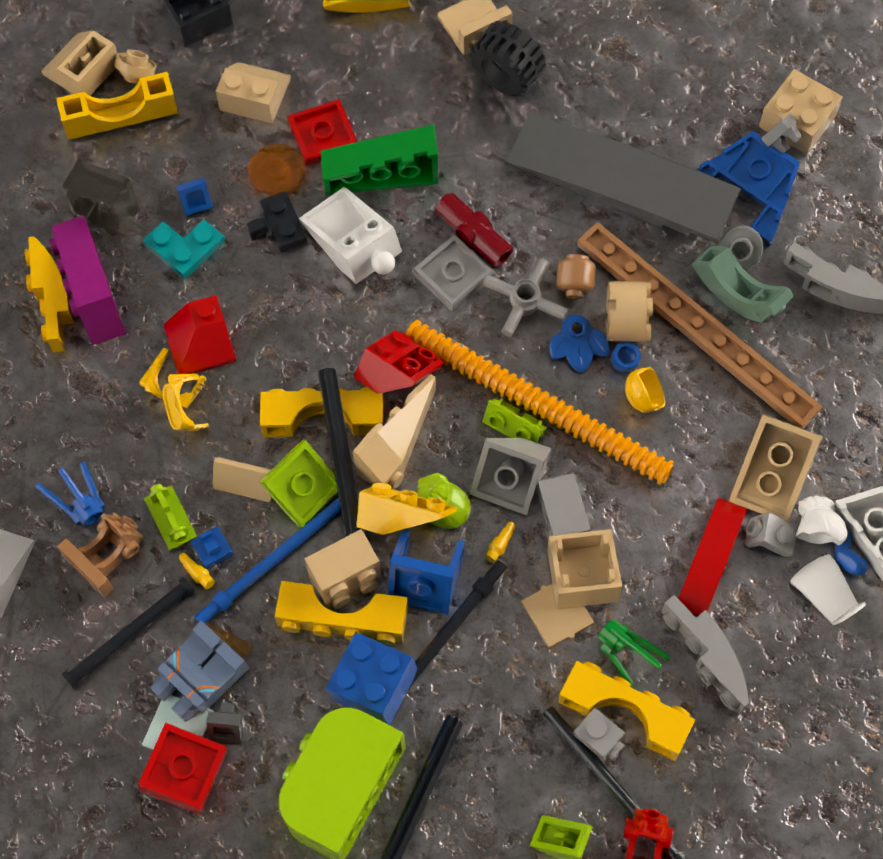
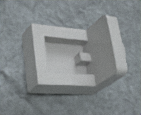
[744,512,798,557]
[573,708,626,765]

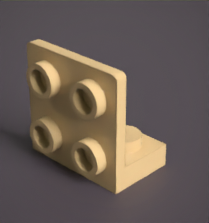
[438,0,512,56]

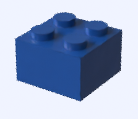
[325,632,418,725]

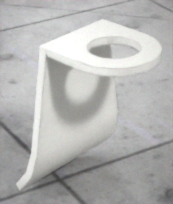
[790,554,866,625]

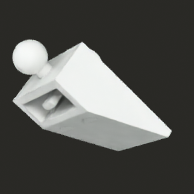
[299,187,402,284]

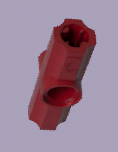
[435,193,513,268]

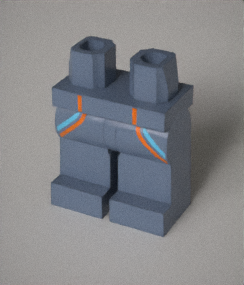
[150,621,249,722]

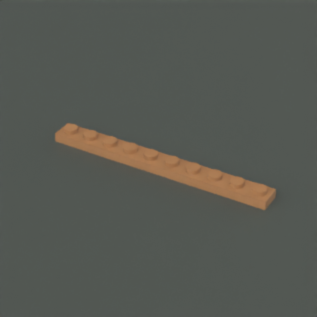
[577,222,823,429]

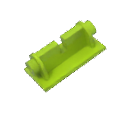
[482,398,548,443]
[144,484,197,551]

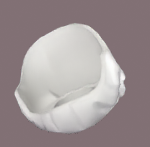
[796,496,848,546]

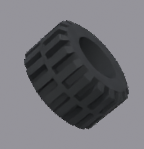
[469,21,546,97]

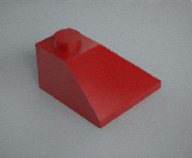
[163,295,236,374]

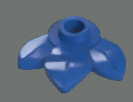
[549,315,609,374]

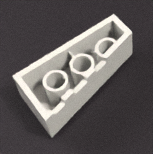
[834,486,883,581]

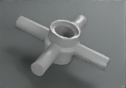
[483,258,568,337]

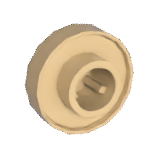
[114,50,157,84]

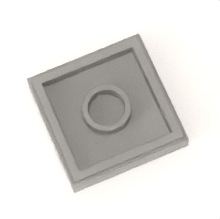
[412,234,495,311]

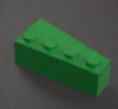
[321,124,439,195]

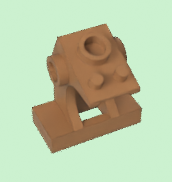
[57,512,143,597]

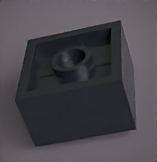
[158,0,233,47]

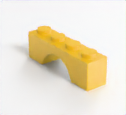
[56,72,178,140]
[260,387,384,437]
[275,581,408,646]
[558,661,695,761]

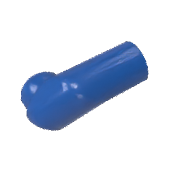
[835,533,869,575]

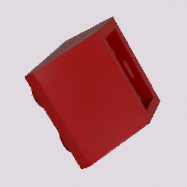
[353,330,444,394]

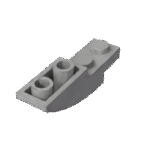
[783,242,883,314]
[662,595,749,715]

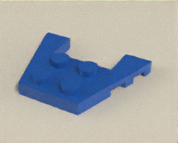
[696,131,800,246]

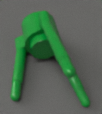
[598,619,671,686]

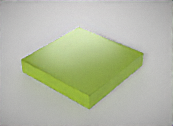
[259,440,338,528]

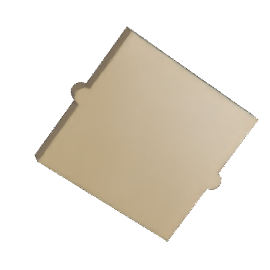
[521,583,594,648]

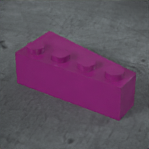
[49,215,126,346]

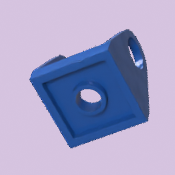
[388,528,465,615]

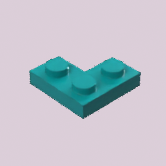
[142,220,226,280]

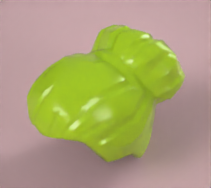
[417,473,471,529]

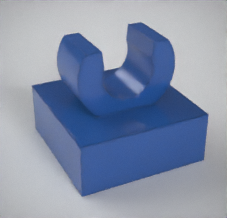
[176,178,213,216]
[191,526,234,570]

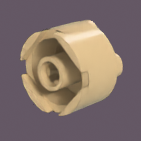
[606,281,653,342]

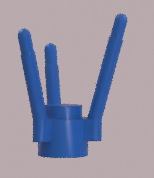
[36,462,105,527]

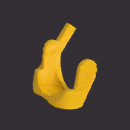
[139,348,206,409]
[162,373,209,431]

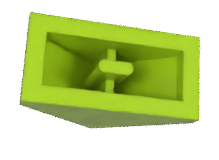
[530,815,593,859]

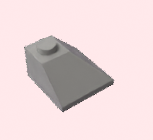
[469,438,552,515]

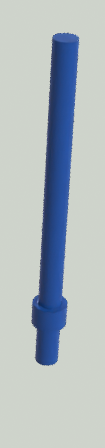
[194,498,341,623]

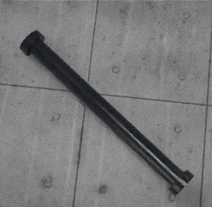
[62,577,195,689]

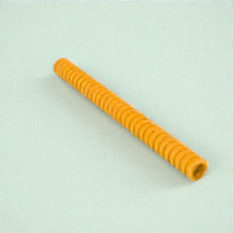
[405,320,674,485]

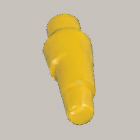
[485,521,516,563]
[179,553,215,590]

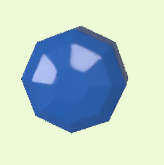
[610,341,642,373]

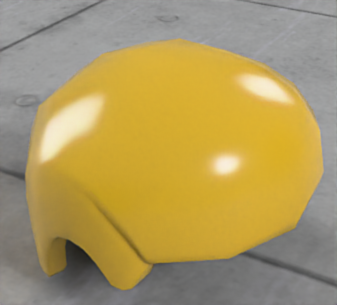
[625,367,665,413]

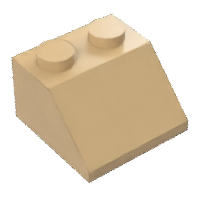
[216,62,291,124]

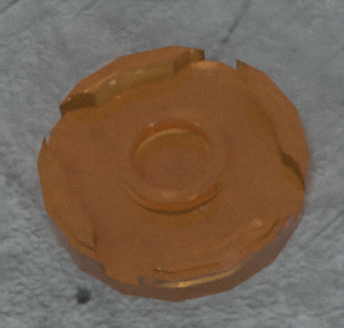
[248,144,306,197]

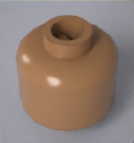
[556,254,596,299]

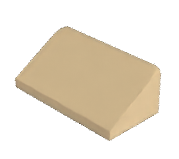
[213,457,273,502]

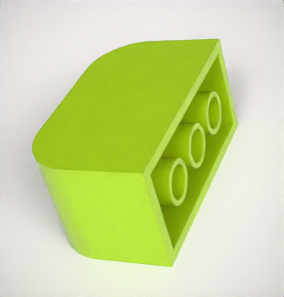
[279,708,406,859]

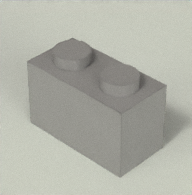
[537,473,594,536]

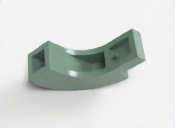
[691,246,794,323]

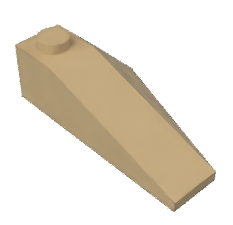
[353,374,436,490]

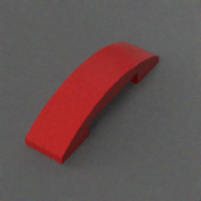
[678,497,747,617]

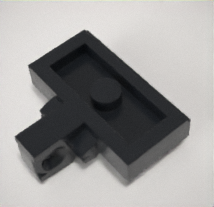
[246,191,307,253]

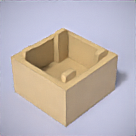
[547,529,622,609]

